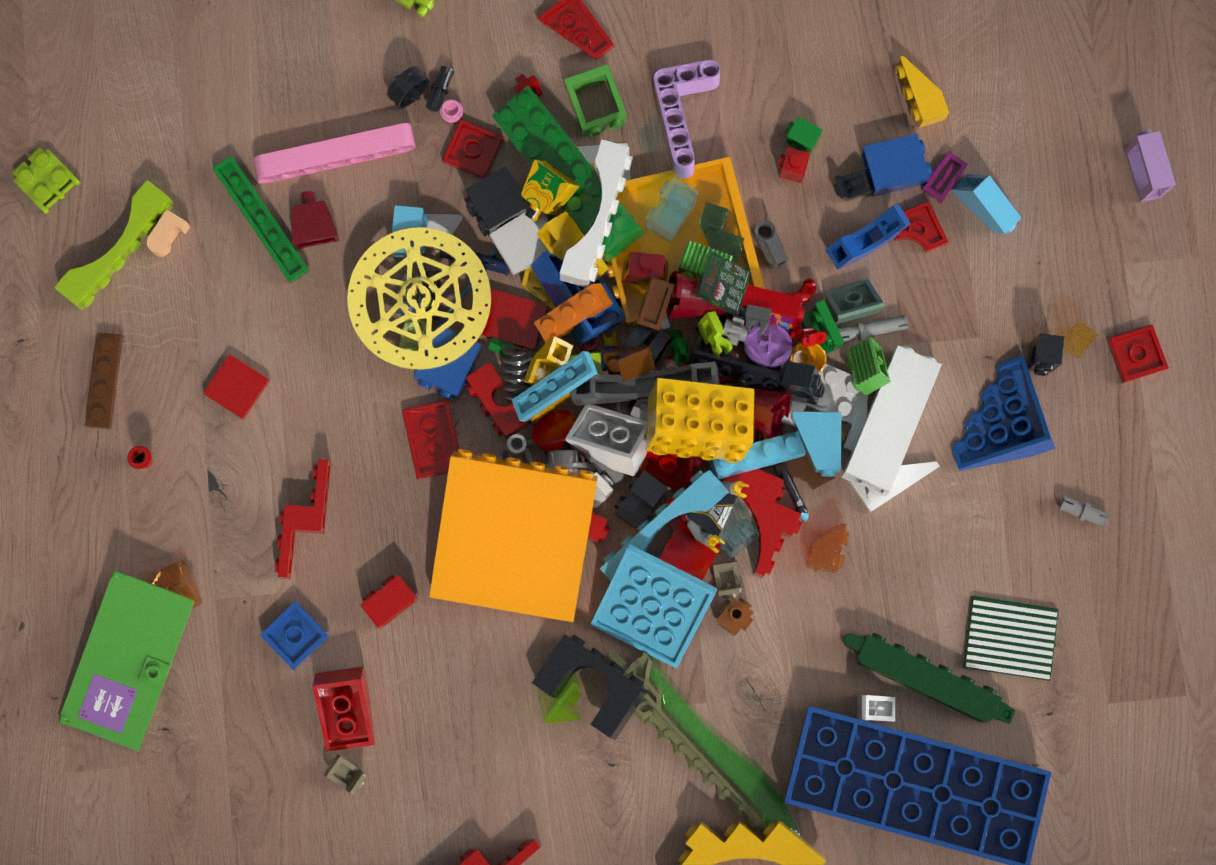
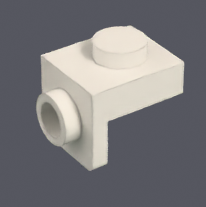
[593,472,613,508]

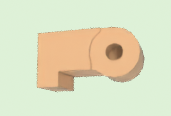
[147,209,190,257]

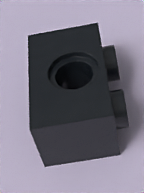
[1028,333,1065,376]
[781,361,825,405]

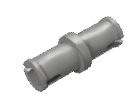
[1059,496,1111,528]

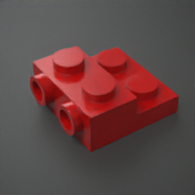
[639,451,703,491]

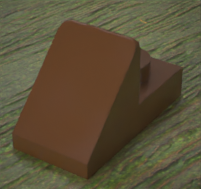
[602,346,655,381]

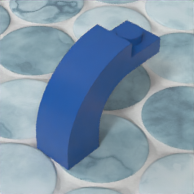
[826,204,911,270]

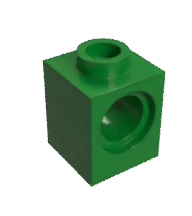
[784,116,823,153]

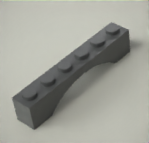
[571,362,719,406]

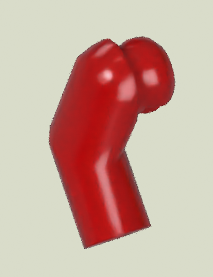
[786,278,817,303]

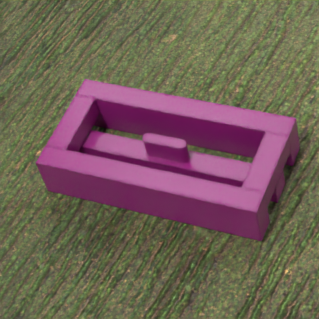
[922,152,968,203]

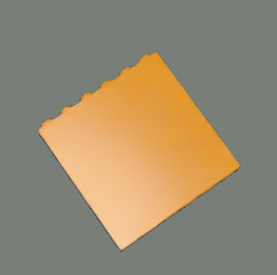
[606,157,765,328]
[429,449,598,622]

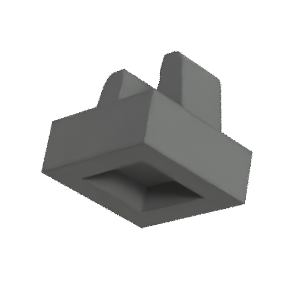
[745,305,771,335]

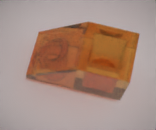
[806,523,849,574]

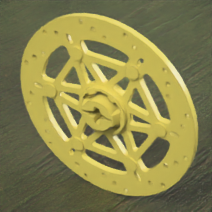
[347,227,491,370]

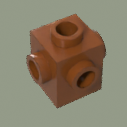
[715,597,753,636]

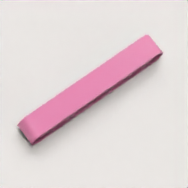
[253,123,416,183]

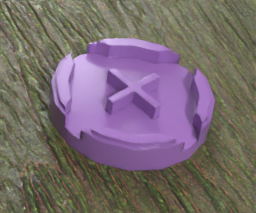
[744,324,792,368]

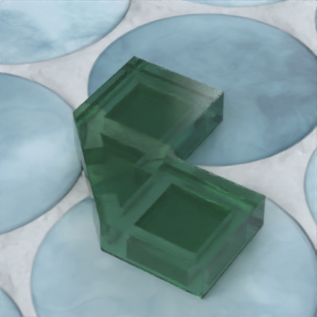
[699,202,744,262]

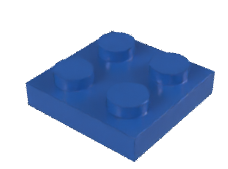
[260,601,330,670]

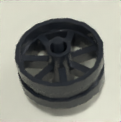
[386,66,429,109]

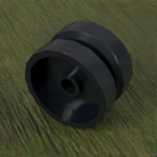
[622,324,672,373]

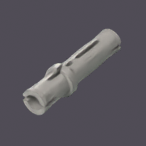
[838,314,908,342]

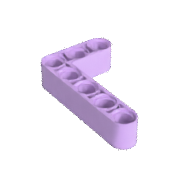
[654,60,720,178]

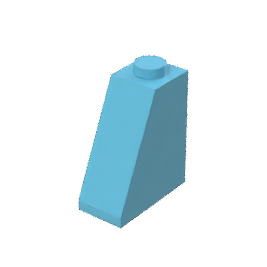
[951,174,1021,234]
[792,412,841,477]

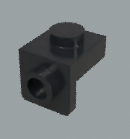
[834,169,873,201]

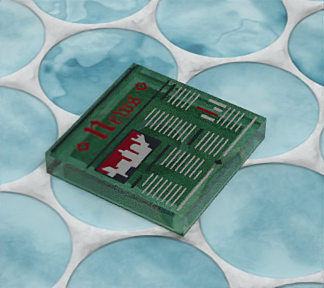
[695,251,751,316]

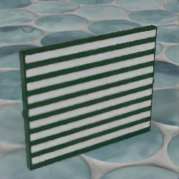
[963,596,1059,681]

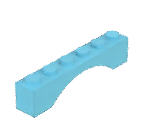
[600,470,729,581]

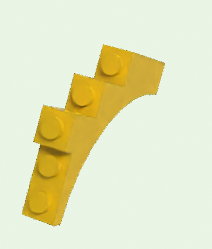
[677,819,826,865]

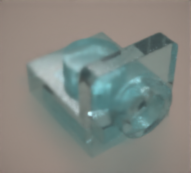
[719,517,759,559]

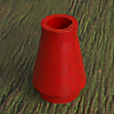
[127,446,153,469]

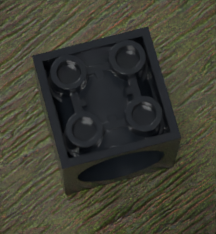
[464,166,530,241]

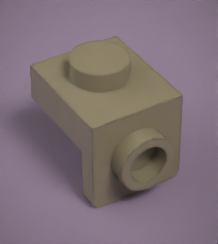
[713,560,742,599]
[324,754,367,795]

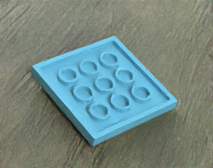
[590,544,717,669]

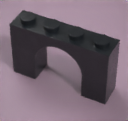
[532,634,648,740]

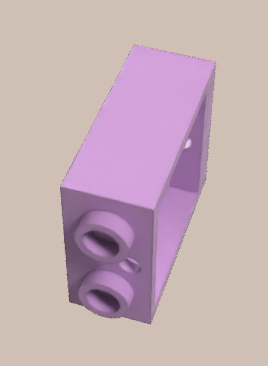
[1124,130,1176,202]

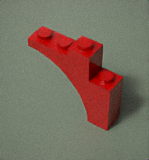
[720,469,803,578]

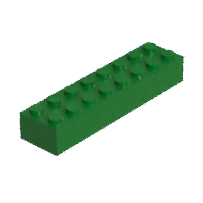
[492,86,645,263]

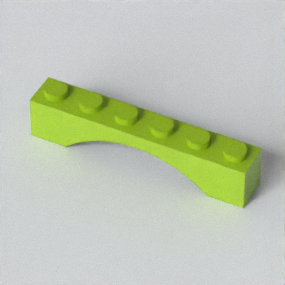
[54,180,174,310]

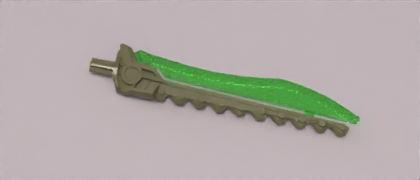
[603,649,801,838]

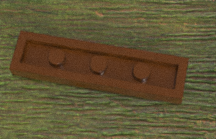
[85,332,123,429]

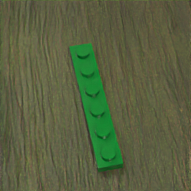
[212,156,310,284]

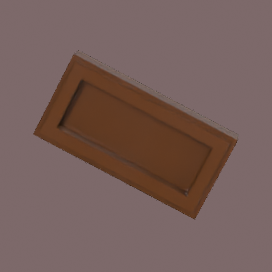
[636,277,675,331]

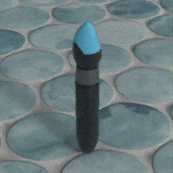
[780,468,808,521]

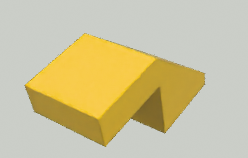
[524,336,573,385]

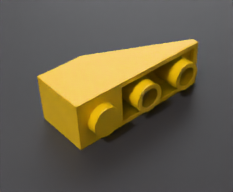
[895,56,949,128]
[536,211,609,280]

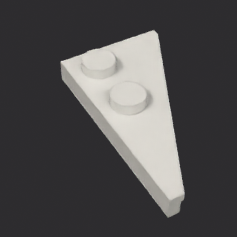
[848,461,940,513]

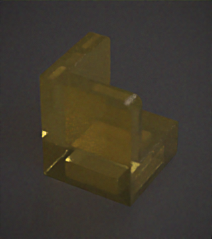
[1064,321,1098,359]

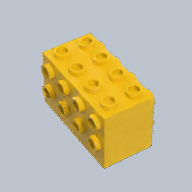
[646,378,754,463]

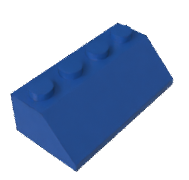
[530,251,626,346]

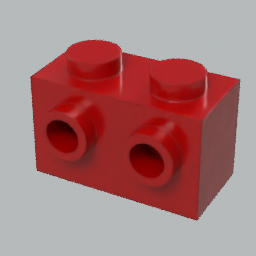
[360,575,419,630]

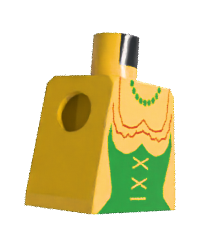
[521,160,579,221]

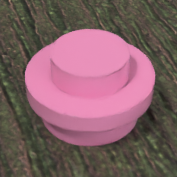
[440,100,463,123]

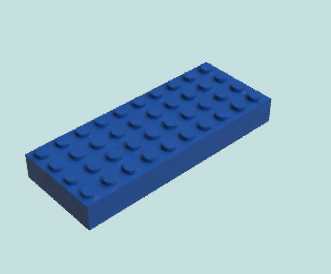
[783,706,1052,865]

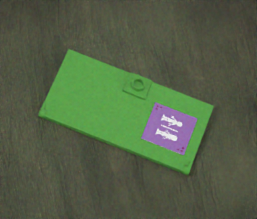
[58,570,195,751]

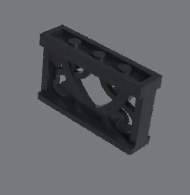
[688,315,793,390]

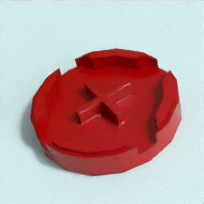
[532,410,576,451]

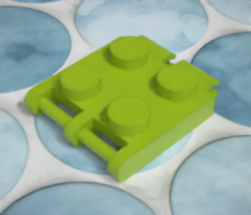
[12,147,81,214]

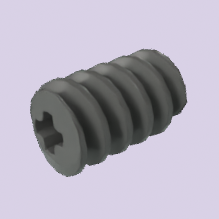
[503,347,533,400]

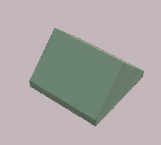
[824,279,884,326]

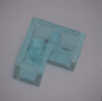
[646,176,698,243]

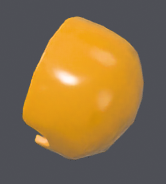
[788,341,827,372]

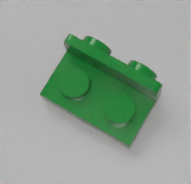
[802,300,844,354]

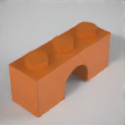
[534,283,613,342]

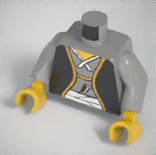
[685,481,749,553]

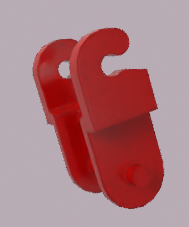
[790,327,827,347]

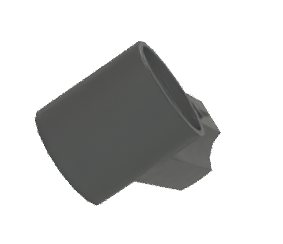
[752,220,789,269]

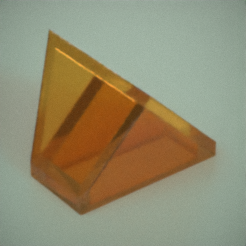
[152,560,202,609]

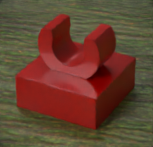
[514,74,543,97]

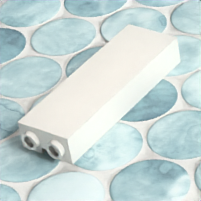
[841,345,942,497]

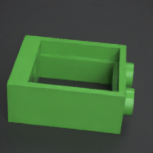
[564,64,627,137]

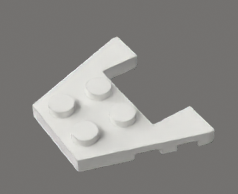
[781,364,868,452]

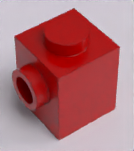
[777,148,811,183]

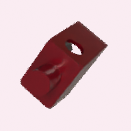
[292,191,340,250]
[622,252,669,286]

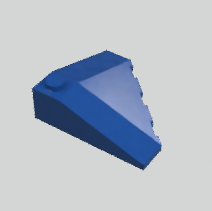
[952,355,1056,471]

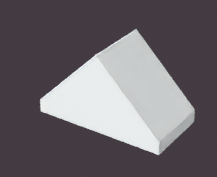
[857,695,895,722]

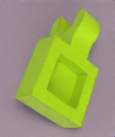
[697,311,732,355]

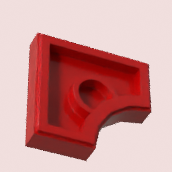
[894,200,949,253]

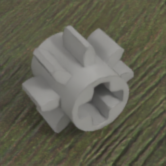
[722,314,748,346]

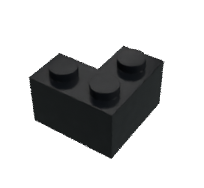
[614,470,668,531]

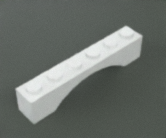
[559,140,633,288]

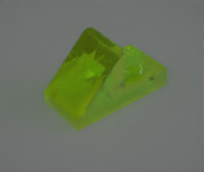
[543,682,582,724]

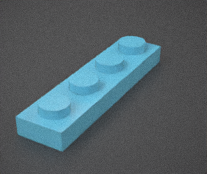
[512,351,598,422]
[709,431,806,479]

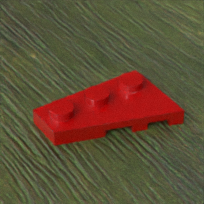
[537,0,615,61]

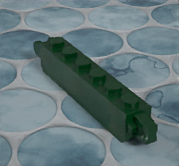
[842,633,1015,724]

